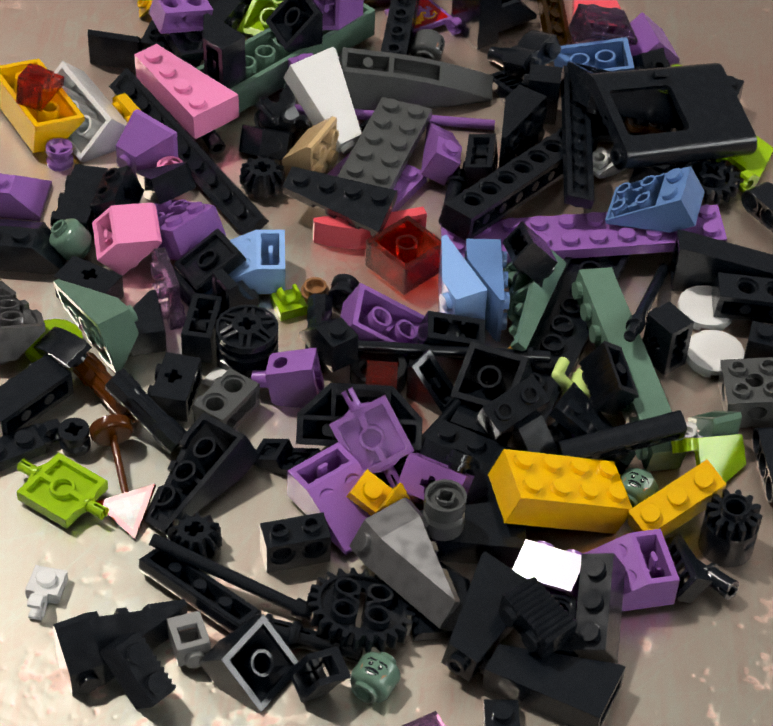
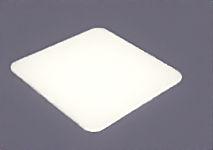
[201,367,226,387]

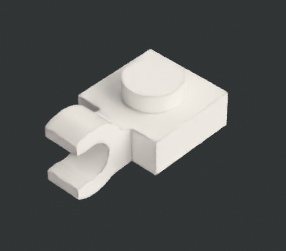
[25,565,68,620]

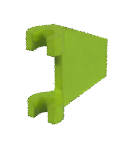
[710,136,773,192]
[671,434,747,482]

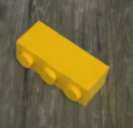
[628,459,727,537]

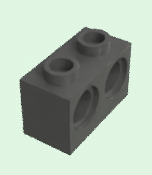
[192,368,260,429]

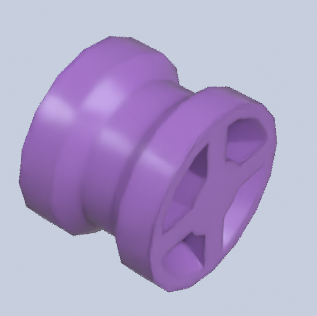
[45,138,73,171]

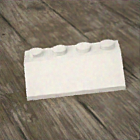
[52,61,128,163]

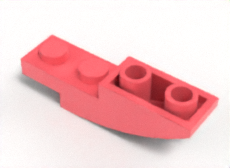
[313,206,427,250]

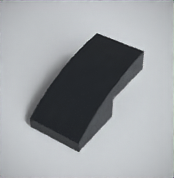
[253,438,321,476]

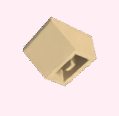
[282,116,339,180]

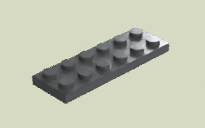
[337,97,432,189]

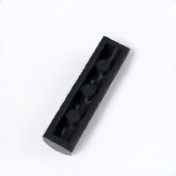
[558,410,687,460]
[139,548,262,633]

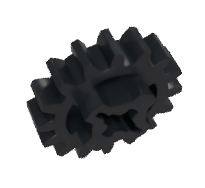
[684,159,741,204]

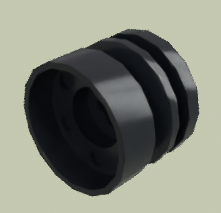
[215,305,278,379]

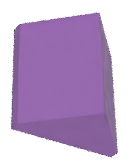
[615,12,680,64]

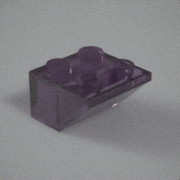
[568,4,638,47]

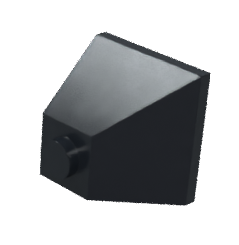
[199,614,299,713]

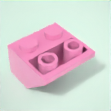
[92,202,162,276]

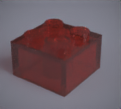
[365,215,441,295]

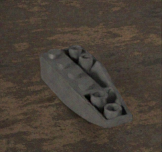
[339,47,493,110]

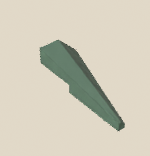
[503,249,567,351]

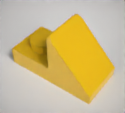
[346,469,411,516]

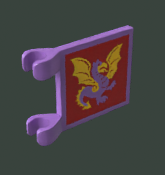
[385,0,462,37]

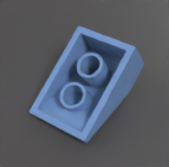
[553,37,635,83]

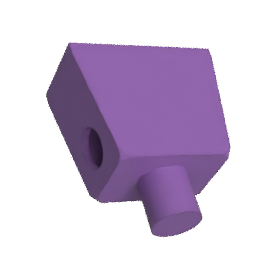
[251,348,325,408]

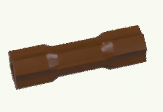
[73,352,139,424]

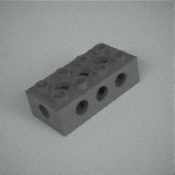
[718,357,773,428]

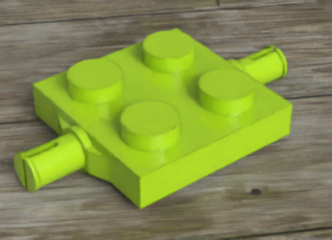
[16,452,109,529]

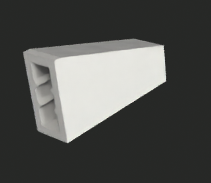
[283,46,361,154]

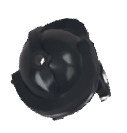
[254,83,312,133]

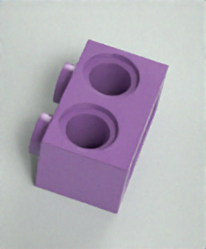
[149,0,213,34]

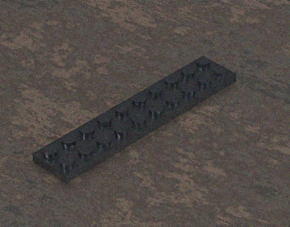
[528,255,631,425]

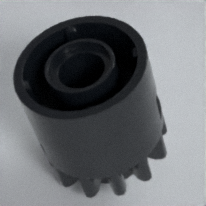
[698,489,762,567]

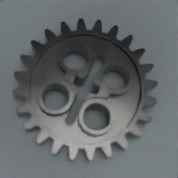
[306,567,415,653]

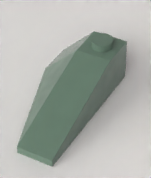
[53,279,139,373]

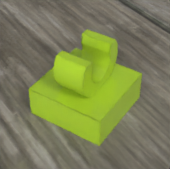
[270,284,308,321]

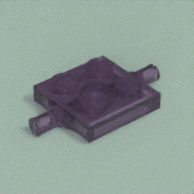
[150,247,186,330]

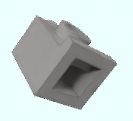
[167,611,211,669]

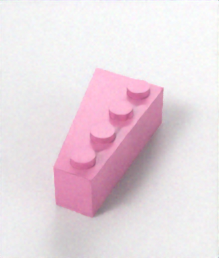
[134,44,239,139]

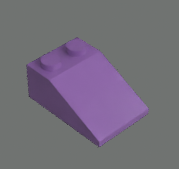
[340,283,425,359]

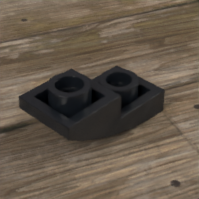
[34,327,92,368]

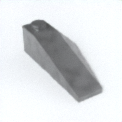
[0,280,45,365]
[349,498,460,629]

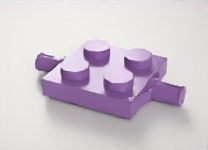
[329,387,414,488]

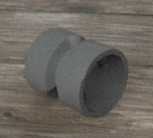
[423,479,467,541]

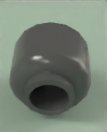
[410,29,445,61]

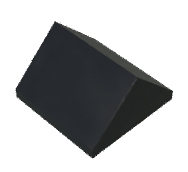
[266,0,323,52]
[87,29,141,71]

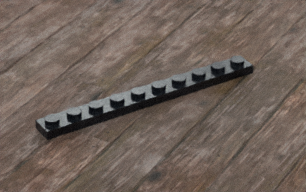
[109,68,269,235]

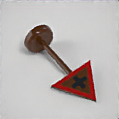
[89,414,156,541]

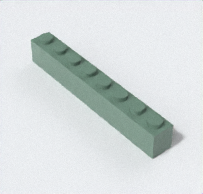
[572,267,687,472]

